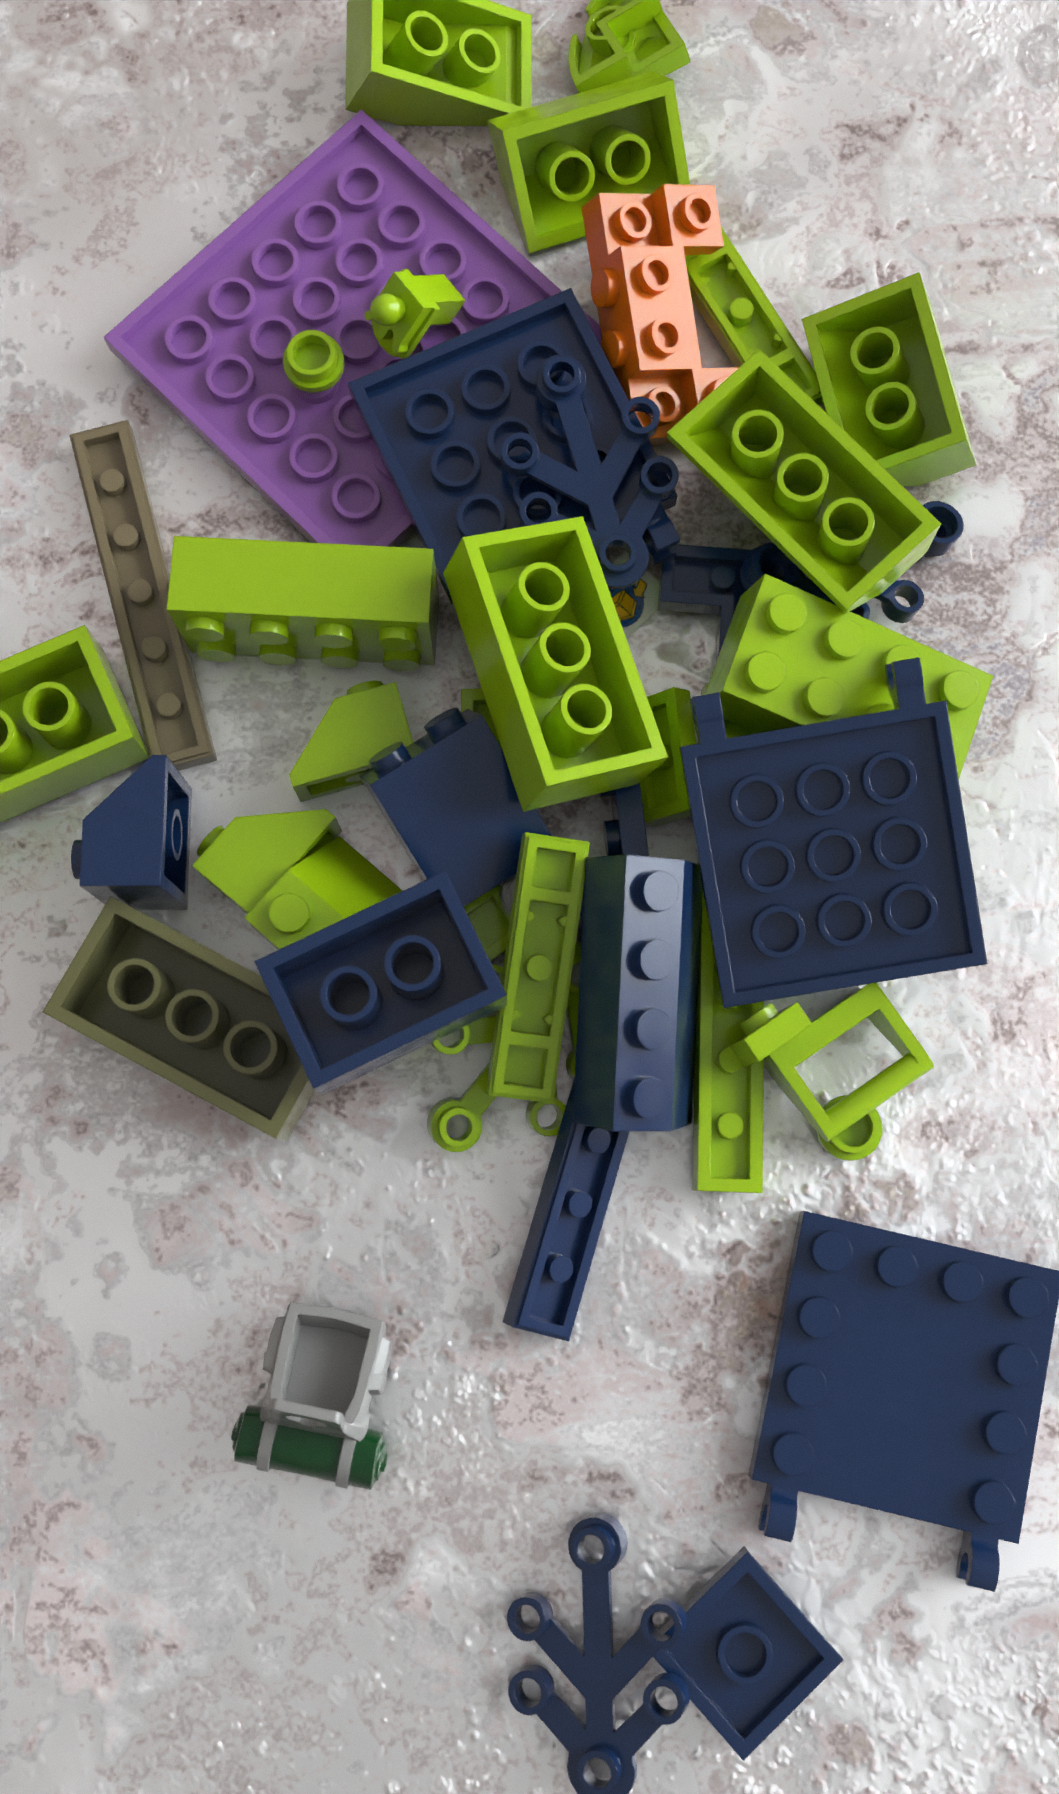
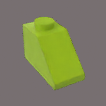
[289,680,413,802]
[192,809,342,914]

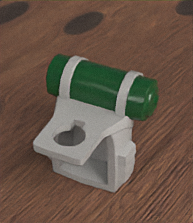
[231,1302,392,1490]

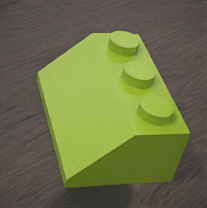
[487,71,690,253]
[802,272,977,487]
[244,836,403,950]

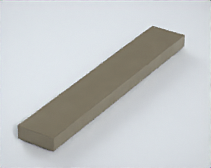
[69,420,217,771]

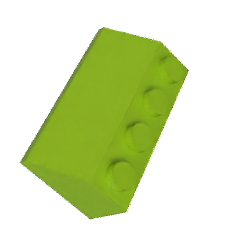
[667,349,941,614]

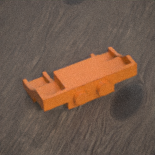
[581,184,739,446]

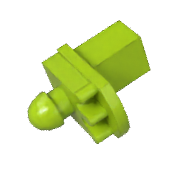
[364,269,466,359]

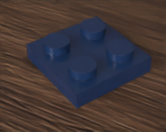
[653,1546,844,1761]

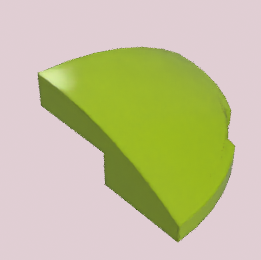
[568,0,691,93]

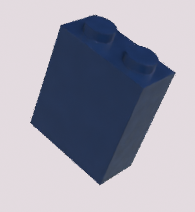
[360,707,552,907]

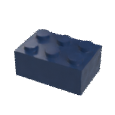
[254,871,507,1095]

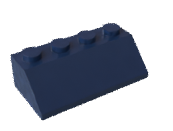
[573,855,703,1131]

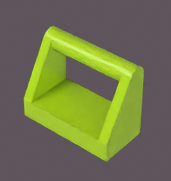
[764,983,934,1142]

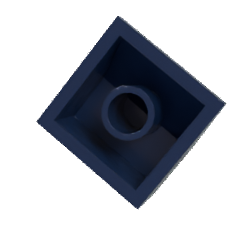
[71,755,192,910]

